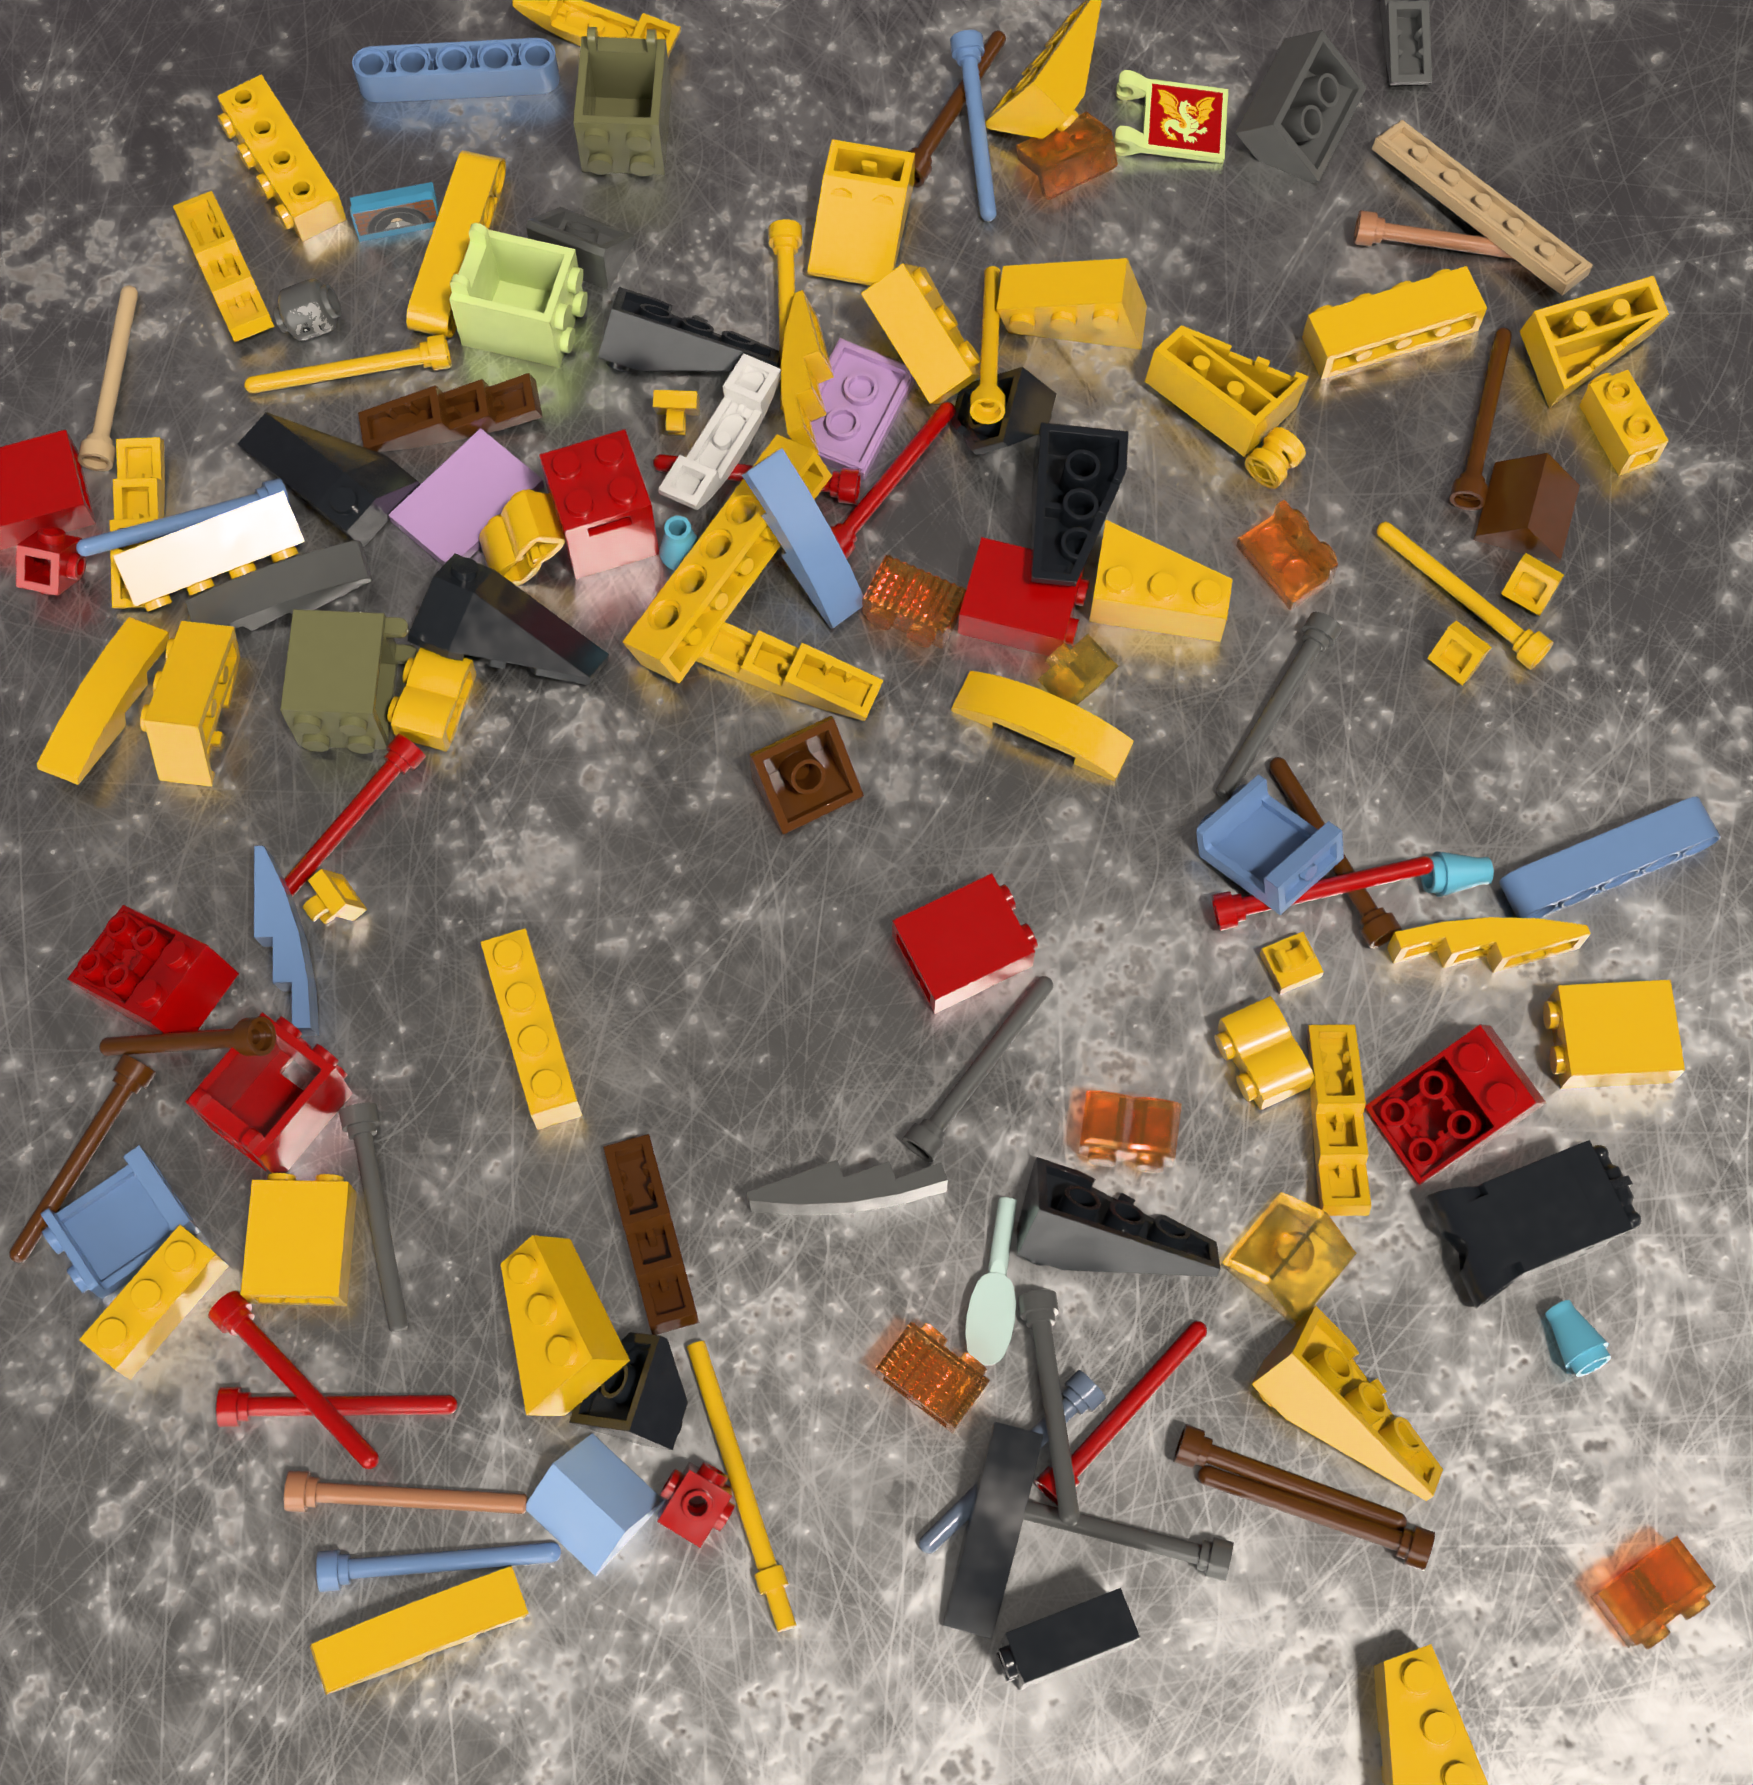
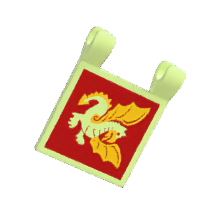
[1112,70,1228,164]

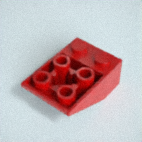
[67,905,239,1034]
[1365,1024,1546,1185]

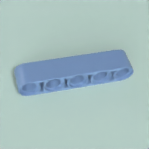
[352,38,560,103]
[1499,796,1721,918]

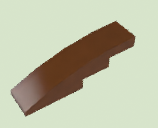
[358,373,542,452]
[603,1134,700,1335]

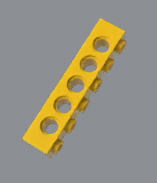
[623,434,832,684]

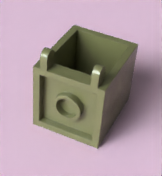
[573,27,672,176]
[280,609,418,754]

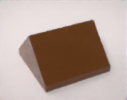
[1474,453,1580,564]
[749,716,864,835]

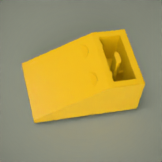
[807,139,915,286]

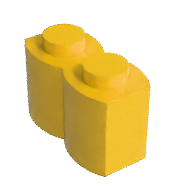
[479,489,565,586]
[387,647,476,752]
[1214,996,1315,1110]

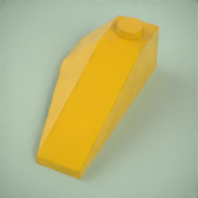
[985,0,1102,139]
[1252,1305,1443,1501]

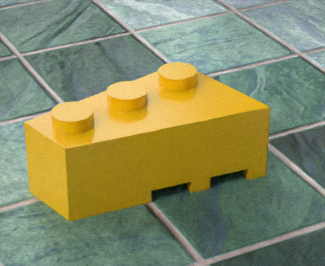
[996,258,1147,350]
[861,263,981,404]
[1519,275,1669,409]
[1144,325,1309,457]
[1089,520,1233,642]
[140,621,241,787]
[500,1235,630,1416]
[1373,1644,1488,1785]

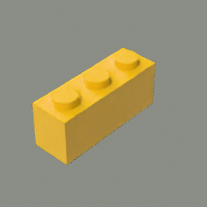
[79,1225,229,1380]

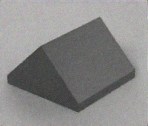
[526,207,636,291]

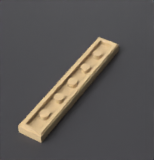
[1372,120,1593,295]

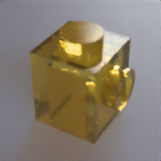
[1037,634,1119,705]

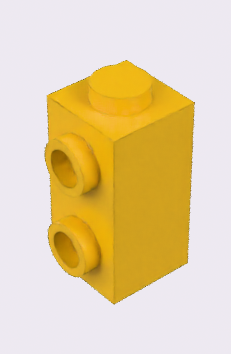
[1579,370,1669,476]

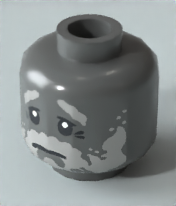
[274,278,342,341]

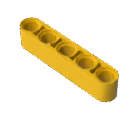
[406,150,506,338]

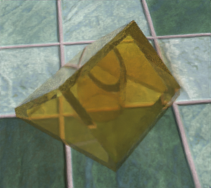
[1221,1192,1357,1326]

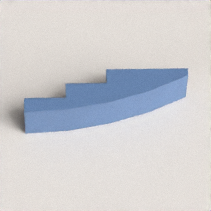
[742,448,867,629]
[254,846,319,1037]

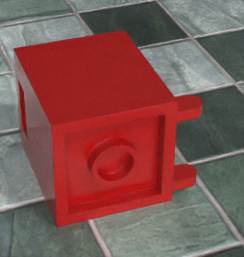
[539,429,659,580]
[185,1012,353,1174]

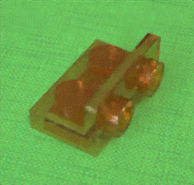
[1016,111,1118,200]
[1236,500,1338,611]

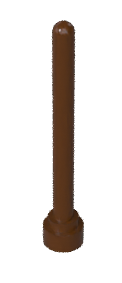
[905,30,1006,187]
[1450,327,1512,511]
[1269,757,1402,949]
[99,1017,276,1057]
[9,1054,156,1263]
[1173,1424,1407,1531]
[1198,1466,1435,1571]

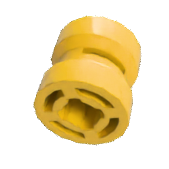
[1245,427,1306,489]

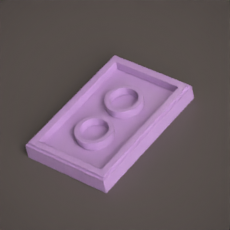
[788,338,915,481]
[388,428,545,566]

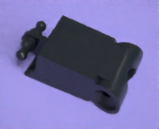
[1425,1140,1641,1309]

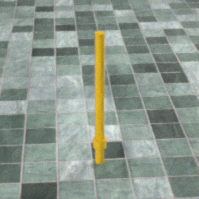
[686,1341,797,1632]

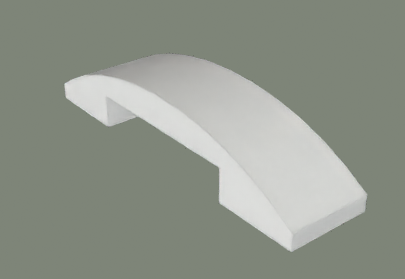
[658,353,781,510]

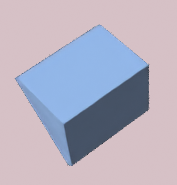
[526,1433,664,1576]

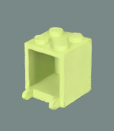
[449,223,588,368]

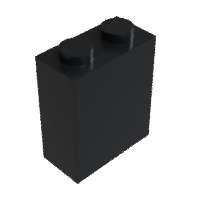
[996,1588,1141,1690]

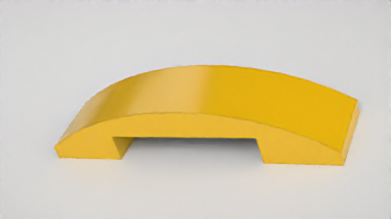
[512,0,681,58]
[951,671,1134,782]

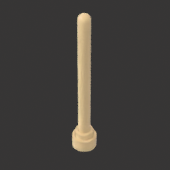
[77,285,138,471]

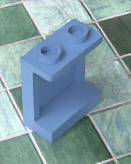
[1196,775,1344,915]
[40,1145,201,1300]

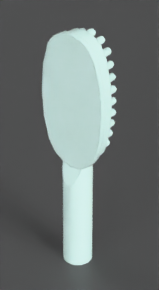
[965,1197,1017,1366]

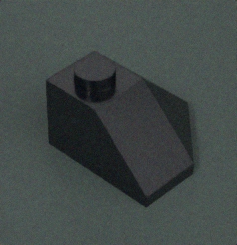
[951,367,1057,455]
[569,1332,688,1450]

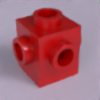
[15,527,86,596]
[657,1462,735,1548]

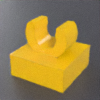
[653,390,700,436]
[1501,553,1564,616]
[1427,620,1492,686]
[302,869,367,924]
[1259,931,1324,995]

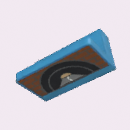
[350,182,439,242]

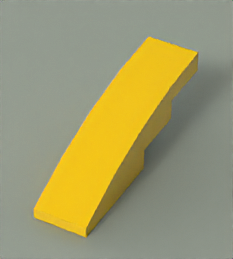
[173,191,274,342]
[781,290,834,453]
[109,437,165,609]
[37,617,169,785]
[696,622,883,721]
[1387,917,1591,973]
[1307,1024,1372,1216]
[310,1566,529,1695]

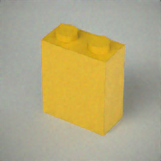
[1543,980,1685,1089]
[240,1173,357,1306]

